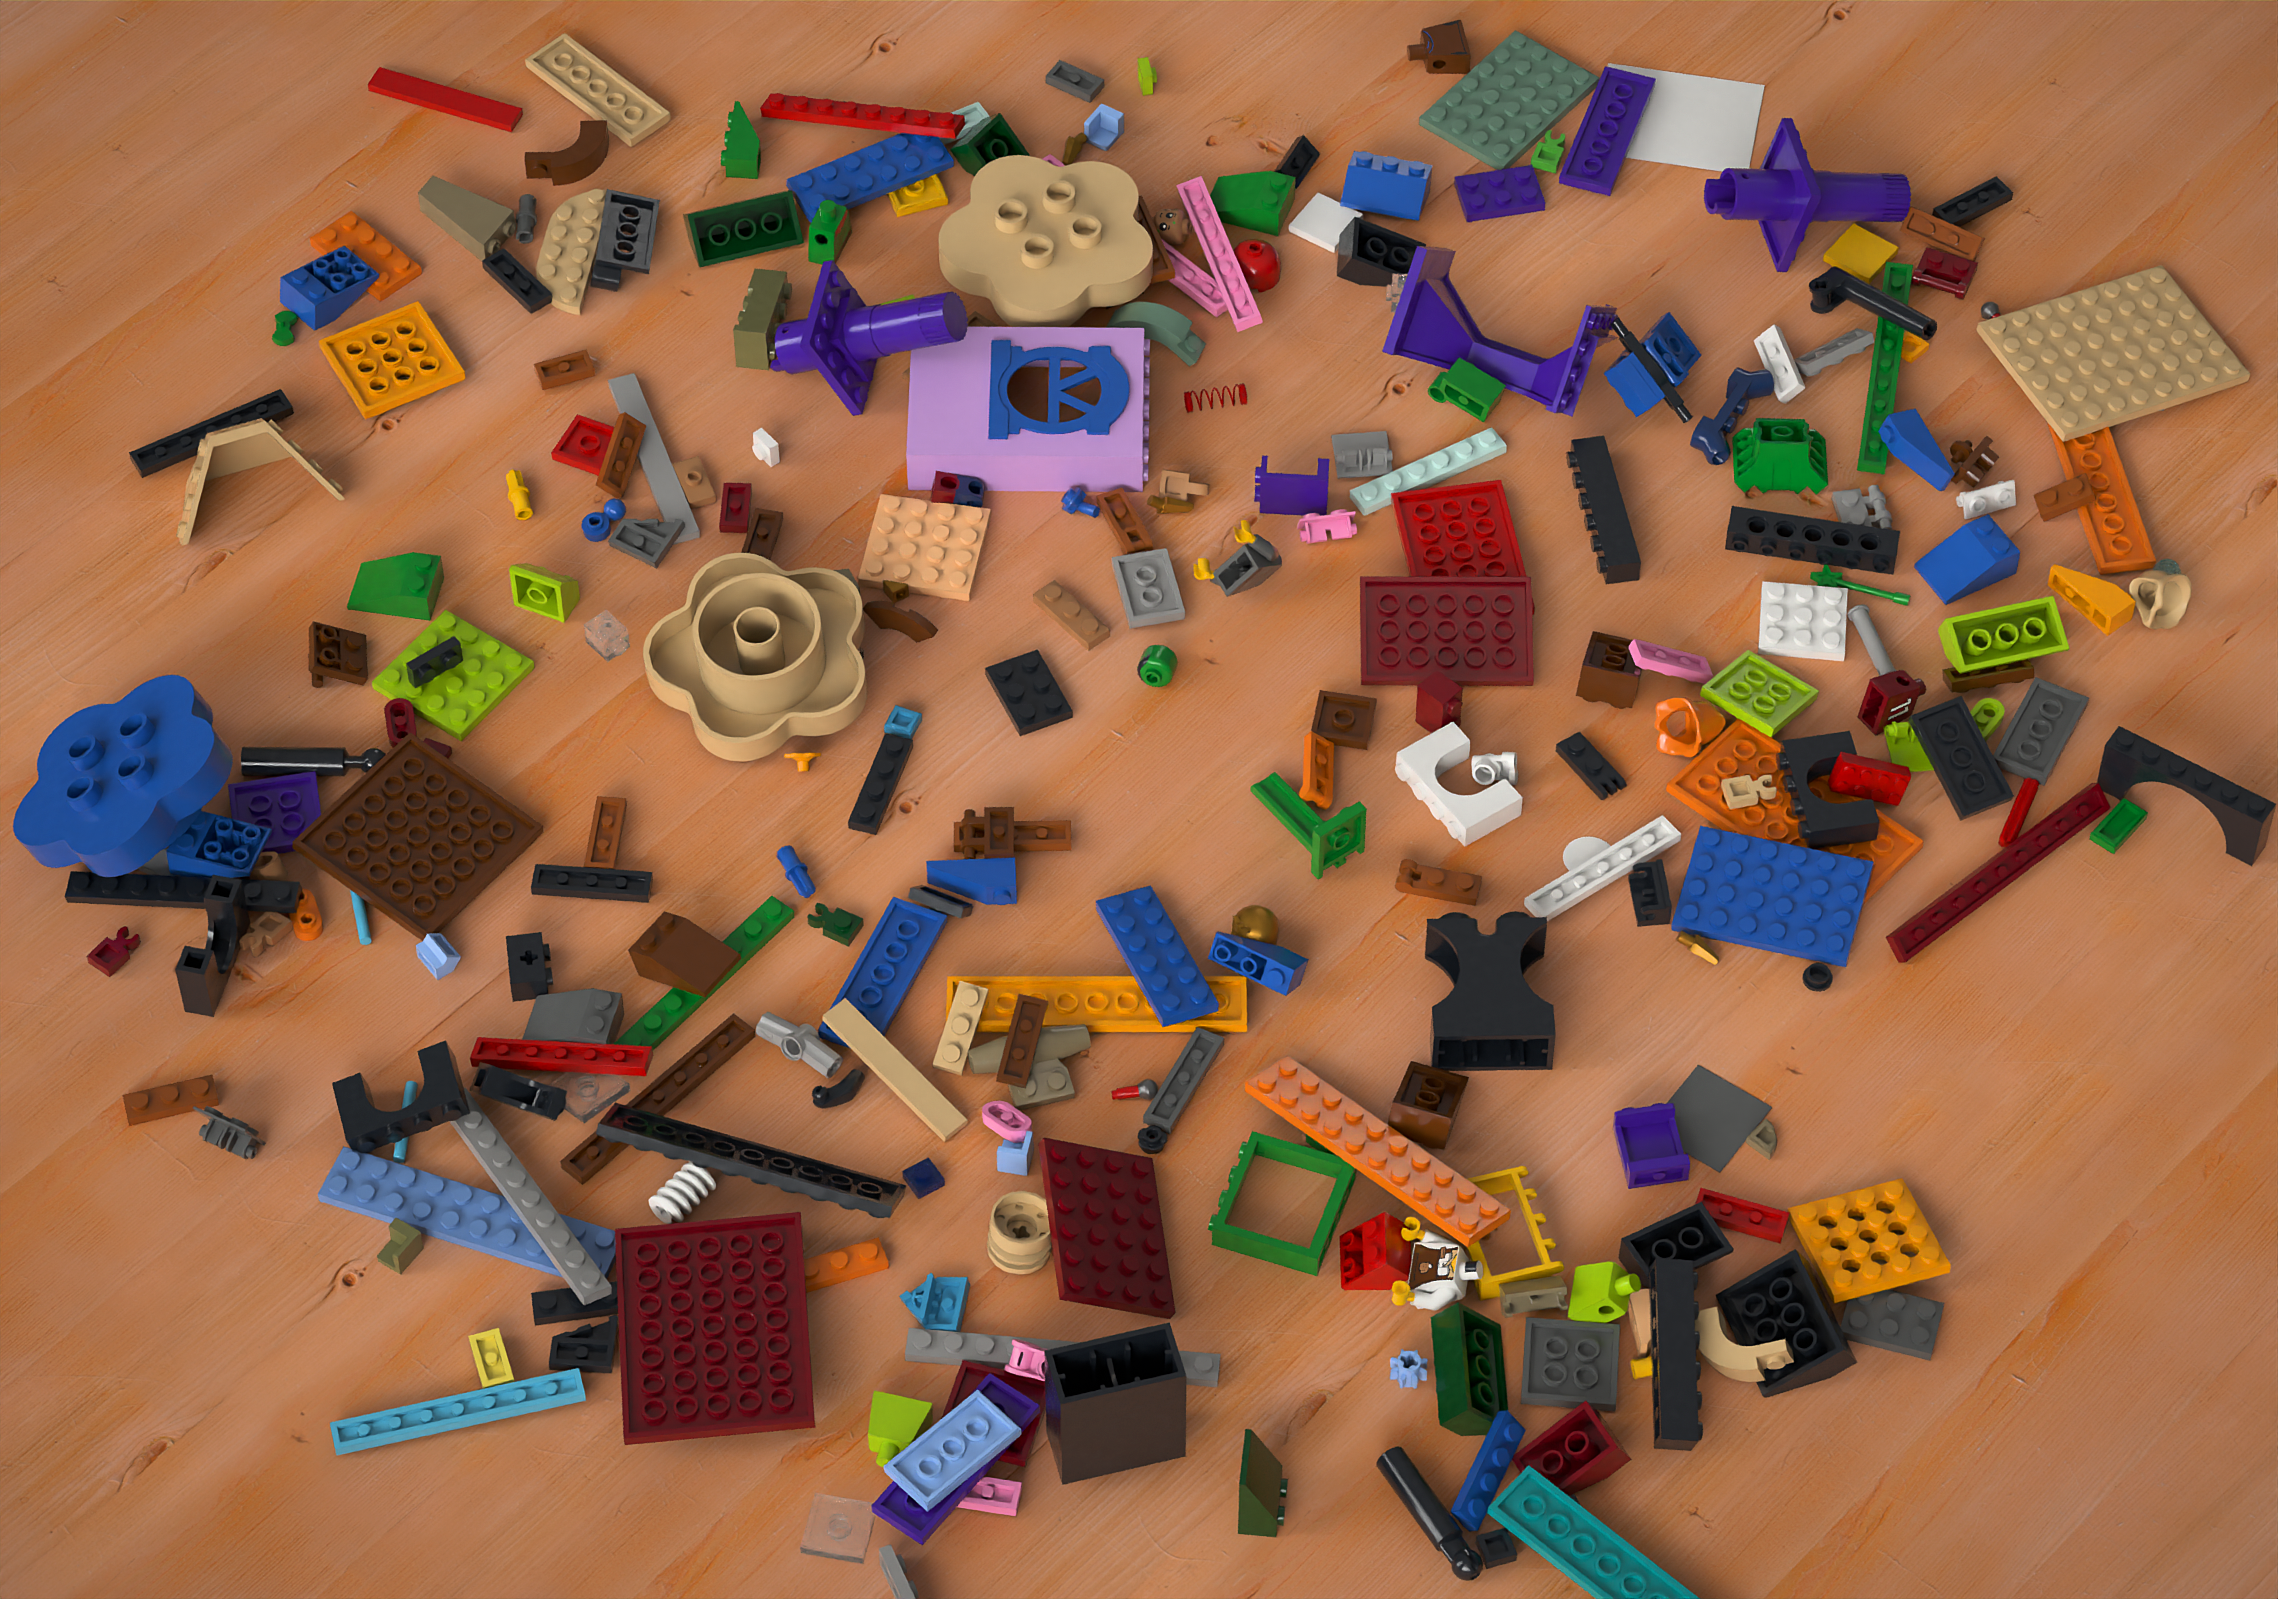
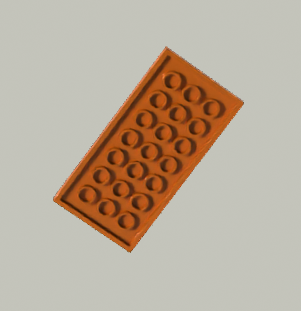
[1666,719,1924,905]

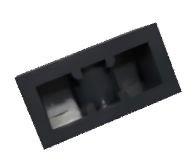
[506,932,553,1002]

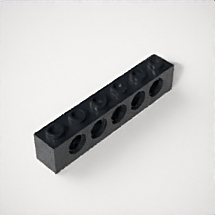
[1725,506,1900,575]

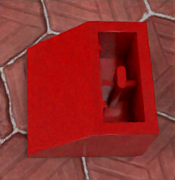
[1339,1211,1411,1290]

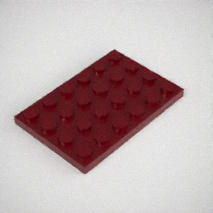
[1360,576,1534,686]
[1038,1138,1176,1319]

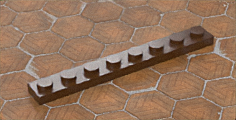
[560,1013,756,1185]

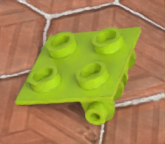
[1883,721,1934,772]

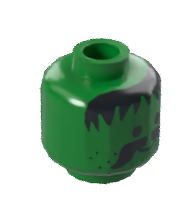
[1137,645,1178,687]

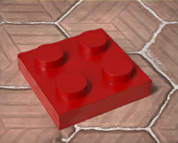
[551,414,614,476]

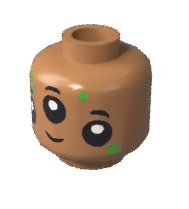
[1152,209,1192,245]

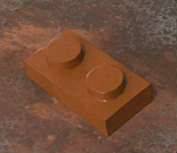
[534,349,595,390]
[2034,473,2096,522]

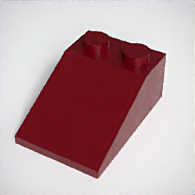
[1512,1401,1632,1496]

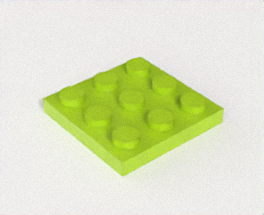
[1700,650,1819,737]

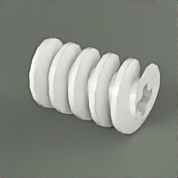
[648,1161,716,1224]

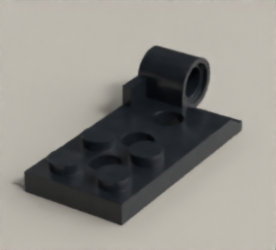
[590,189,660,292]

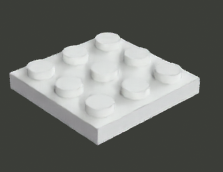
[1758,581,1848,661]

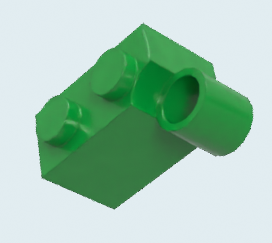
[1428,357,1506,422]

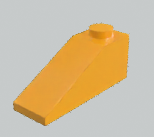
[2047,564,2136,636]

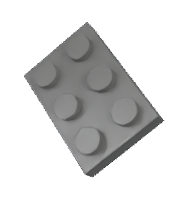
[1112,548,1185,628]

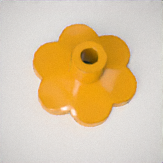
[784,753,821,771]

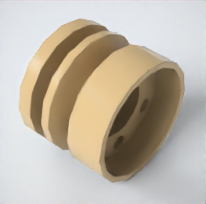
[987,1191,1052,1275]

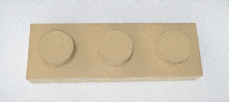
[933,981,989,1076]

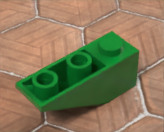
[721,101,761,179]

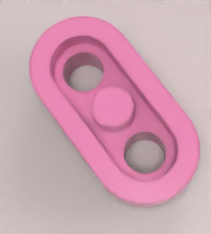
[982,1101,1032,1143]

